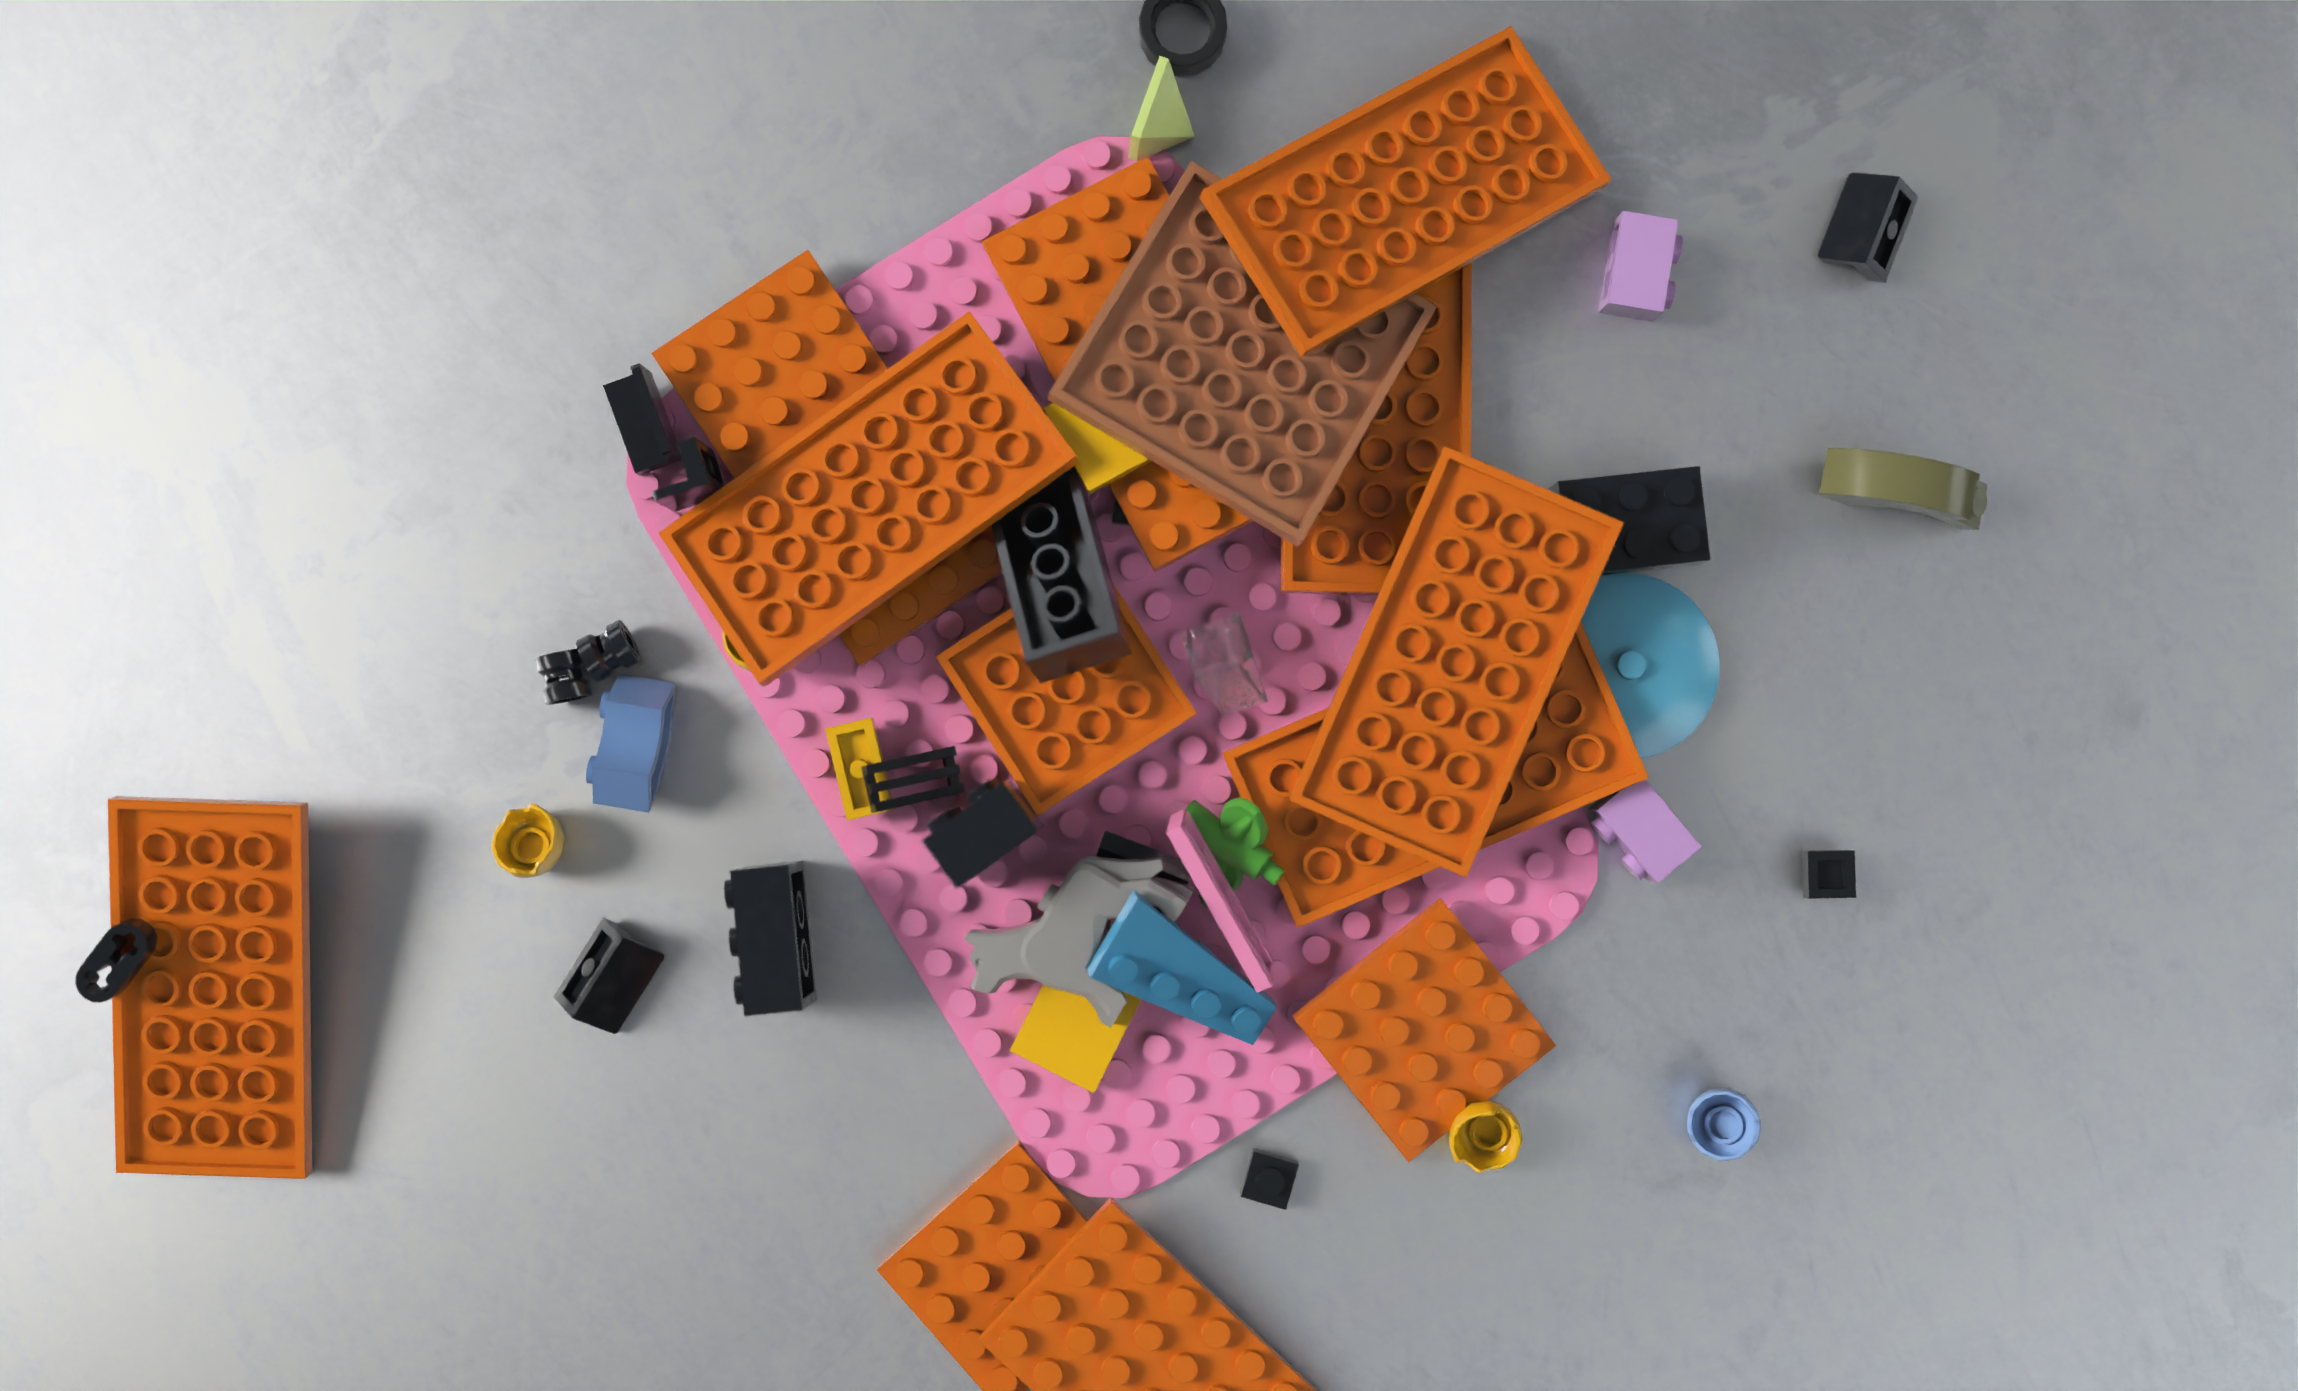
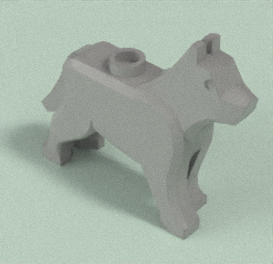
[964,855,1194,1028]

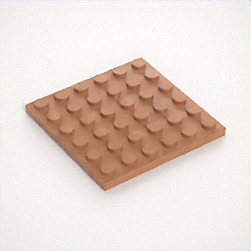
[1047,161,1437,547]

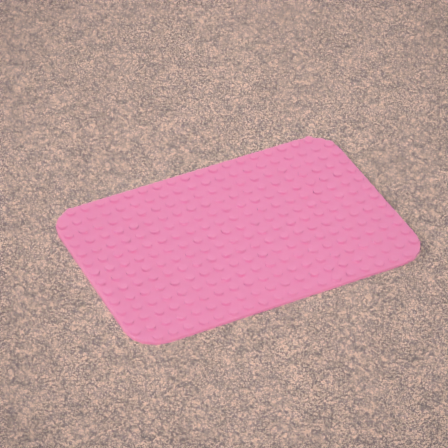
[626,136,1599,1198]

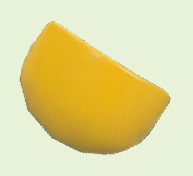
[491,803,565,878]
[1449,1101,1523,1174]

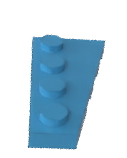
[1088,889,1277,1045]

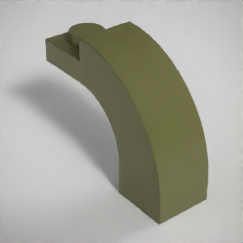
[1819,448,1988,530]

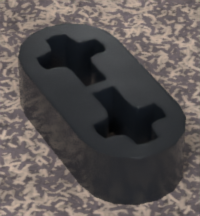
[75,918,157,1003]

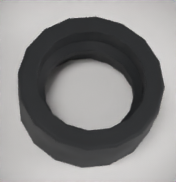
[1139,0,1227,77]

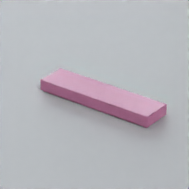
[1166,809,1275,993]

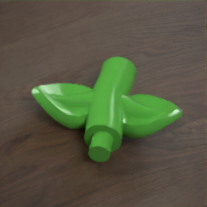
[1186,797,1285,908]

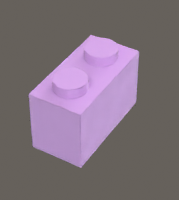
[1598,211,1683,322]
[1588,780,1701,883]

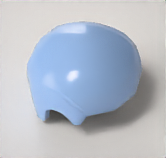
[1687,1088,1761,1161]

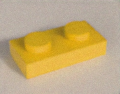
[825,718,895,821]

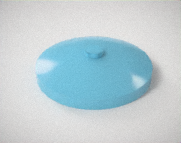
[1581,573,1720,759]

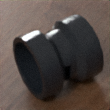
[576,620,641,682]
[535,649,592,705]

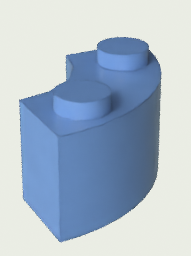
[586,674,675,813]

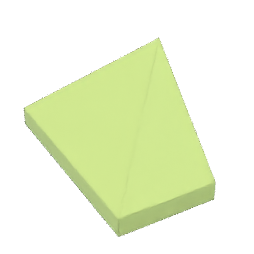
[1128,56,1195,161]

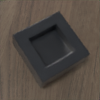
[1802,850,1856,899]
[1240,1148,1299,1210]

